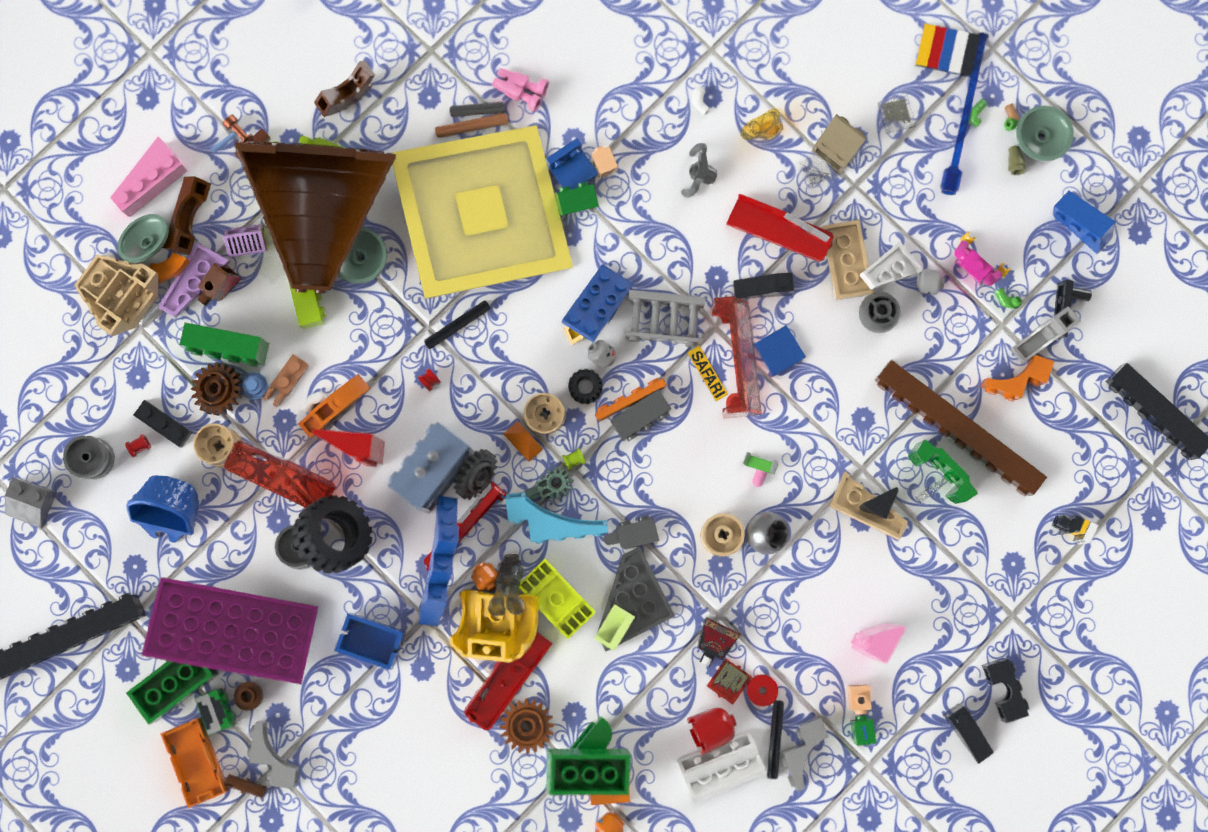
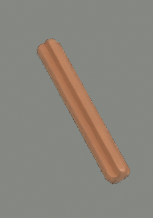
[435,113,508,138]

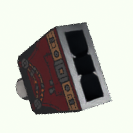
[697,617,740,667]

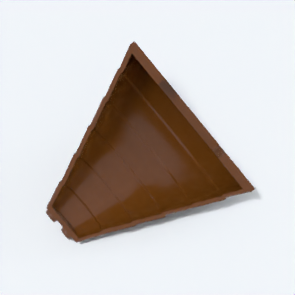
[234,141,396,294]

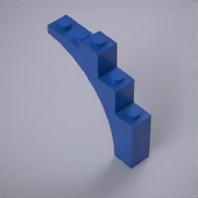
[418,496,459,626]

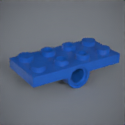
[561,264,634,343]

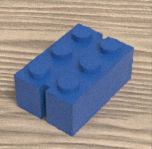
[334,613,406,670]

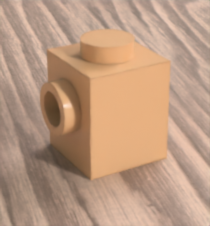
[592,146,618,178]

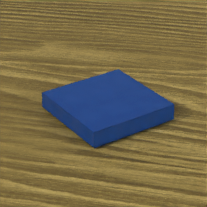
[753,325,806,377]

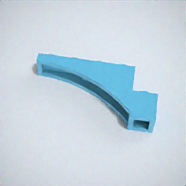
[506,492,608,543]

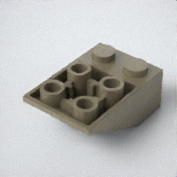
[812,114,867,174]

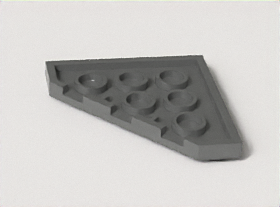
[598,546,675,652]

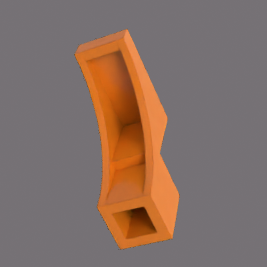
[980,355,1054,401]

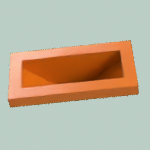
[503,421,543,462]

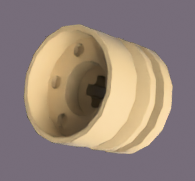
[524,393,566,434]
[193,423,243,468]

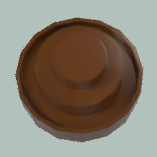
[233,681,264,711]

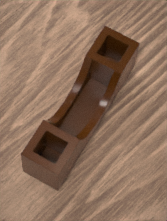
[163,176,211,255]

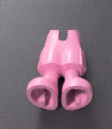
[492,68,549,112]

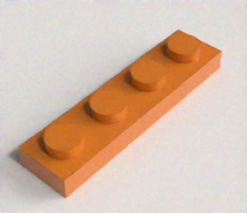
[595,378,667,422]

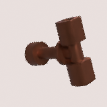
[222,114,271,159]

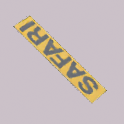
[687,346,728,401]

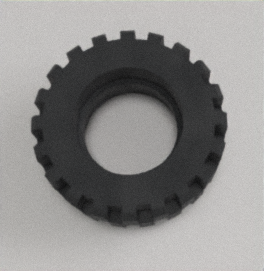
[293,495,373,574]

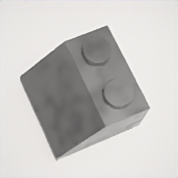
[5,477,57,528]

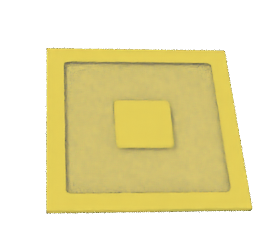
[391,125,573,299]

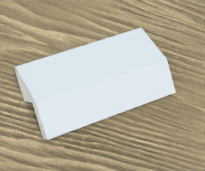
[677,731,767,804]

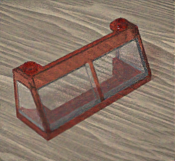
[711,296,762,419]

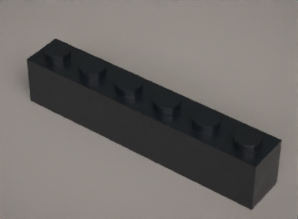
[1105,363,1208,460]

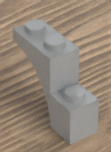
[1010,306,1081,364]
[780,716,829,791]
[247,721,300,789]

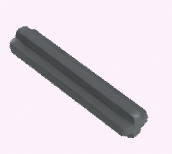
[450,102,505,117]

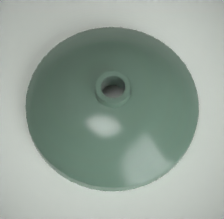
[1016,106,1074,161]
[117,214,169,263]
[338,227,387,284]

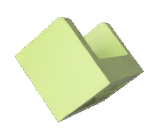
[594,604,635,651]

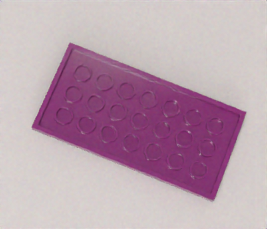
[141,577,319,685]

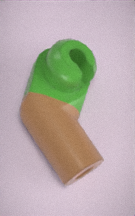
[1004,103,1020,131]

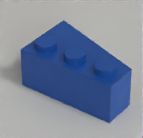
[1053,190,1116,254]

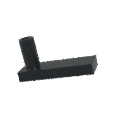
[1054,280,1092,339]

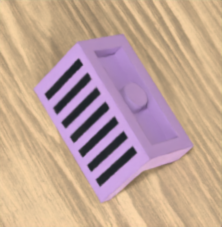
[223,224,267,257]

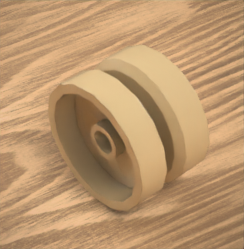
[700,513,745,557]

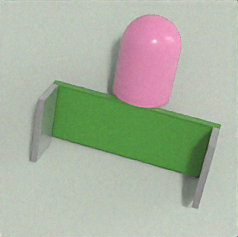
[742,451,778,487]

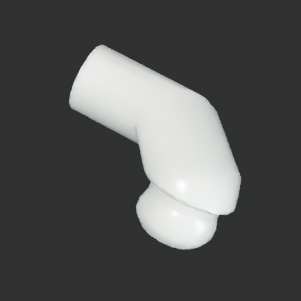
[692,87,710,115]
[301,391,328,413]

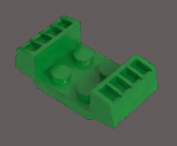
[908,440,978,504]

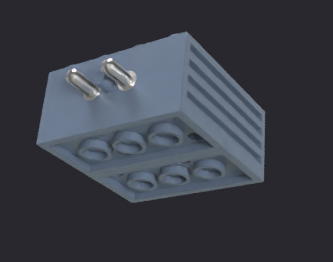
[388,422,475,514]

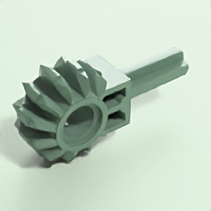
[523,467,574,500]

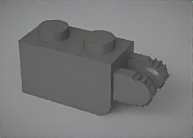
[603,516,660,550]

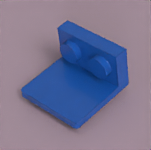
[546,138,598,190]

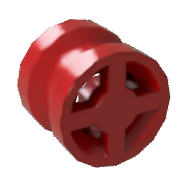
[417,368,441,392]

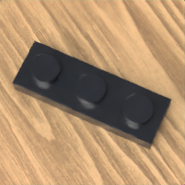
[133,400,193,448]

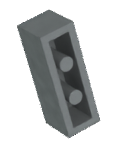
[610,389,671,442]

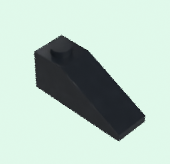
[733,272,794,300]
[943,704,994,764]

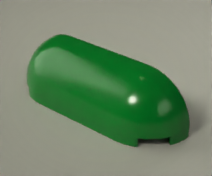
[570,716,612,749]

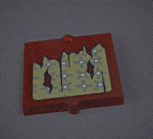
[706,658,752,705]

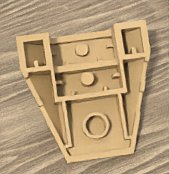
[74,255,158,337]

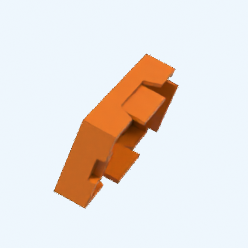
[160,717,229,808]

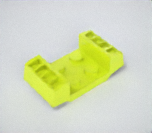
[517,559,596,639]

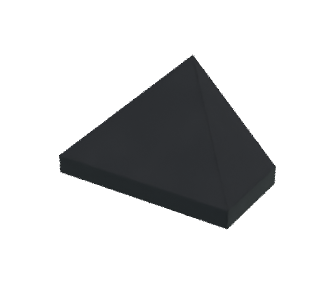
[859,487,899,519]

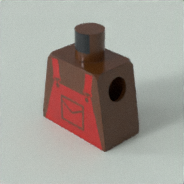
[198,263,242,306]

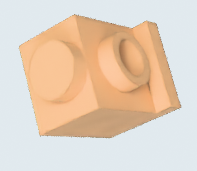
[847,684,872,714]

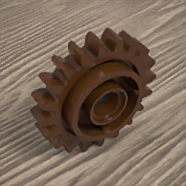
[191,362,244,416]

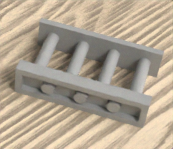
[625,290,706,348]

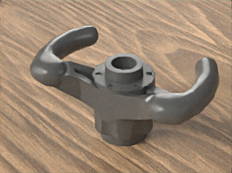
[681,143,718,198]

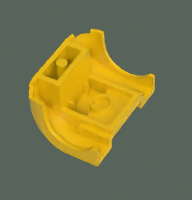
[450,589,538,662]

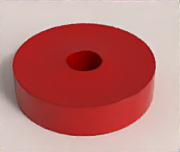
[746,674,778,707]

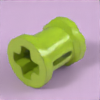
[562,448,586,471]

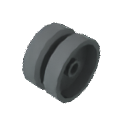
[63,435,115,480]
[274,525,313,570]

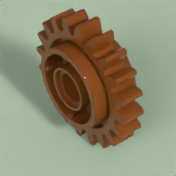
[500,698,555,754]

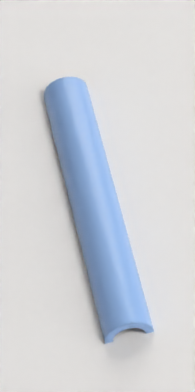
[210,132,238,153]

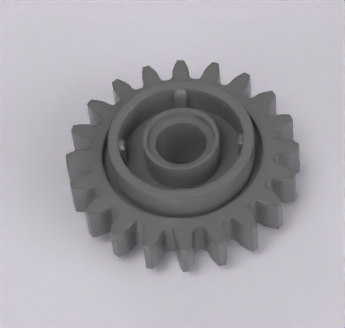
[453,449,498,500]

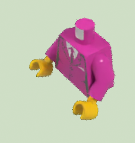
[954,231,1011,286]

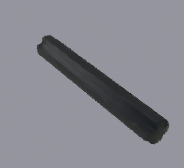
[424,300,491,349]
[767,700,784,780]

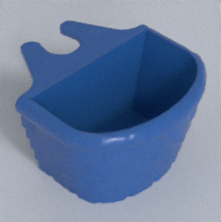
[126,475,199,543]

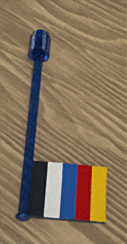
[915,23,989,196]

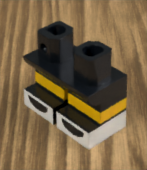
[1051,514,1098,545]

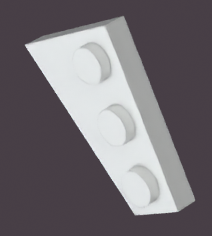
[860,242,923,290]

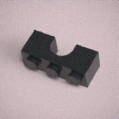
[982,658,1029,723]

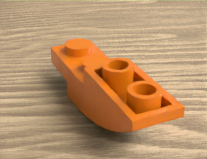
[298,374,371,438]

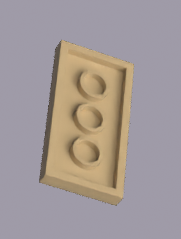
[821,220,874,301]

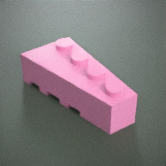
[110,136,188,218]

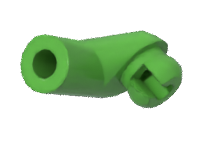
[968,99,987,128]
[994,287,1022,309]

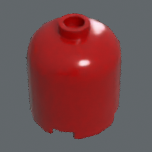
[687,707,737,755]

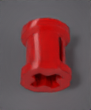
[125,434,151,458]

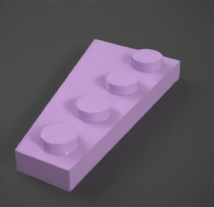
[158,242,231,318]

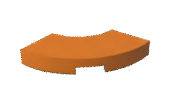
[149,252,190,284]

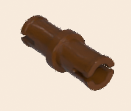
[224,774,267,799]

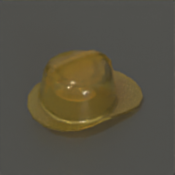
[741,108,784,140]

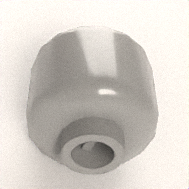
[916,269,945,295]
[588,340,616,368]

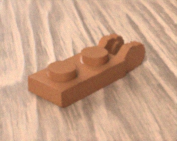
[263,354,310,407]

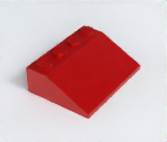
[312,429,385,467]

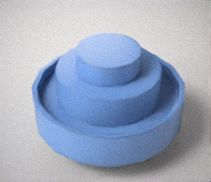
[239,372,269,401]

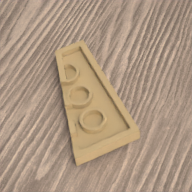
[829,472,908,540]

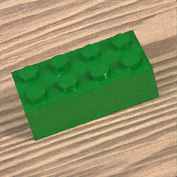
[179,322,270,367]
[126,661,219,725]
[546,749,631,795]

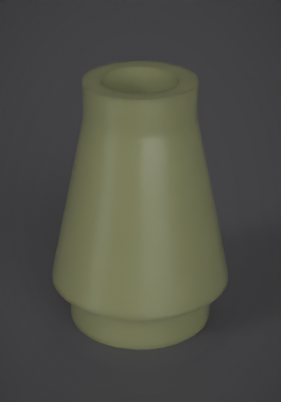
[1008,146,1027,175]

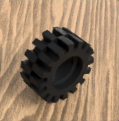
[568,368,603,404]

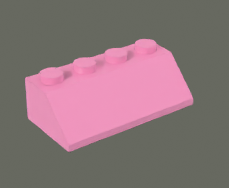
[851,623,906,664]

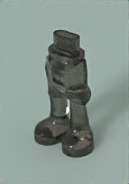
[488,554,525,616]

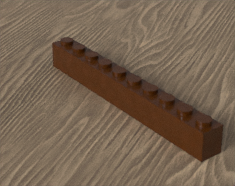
[874,359,1047,496]

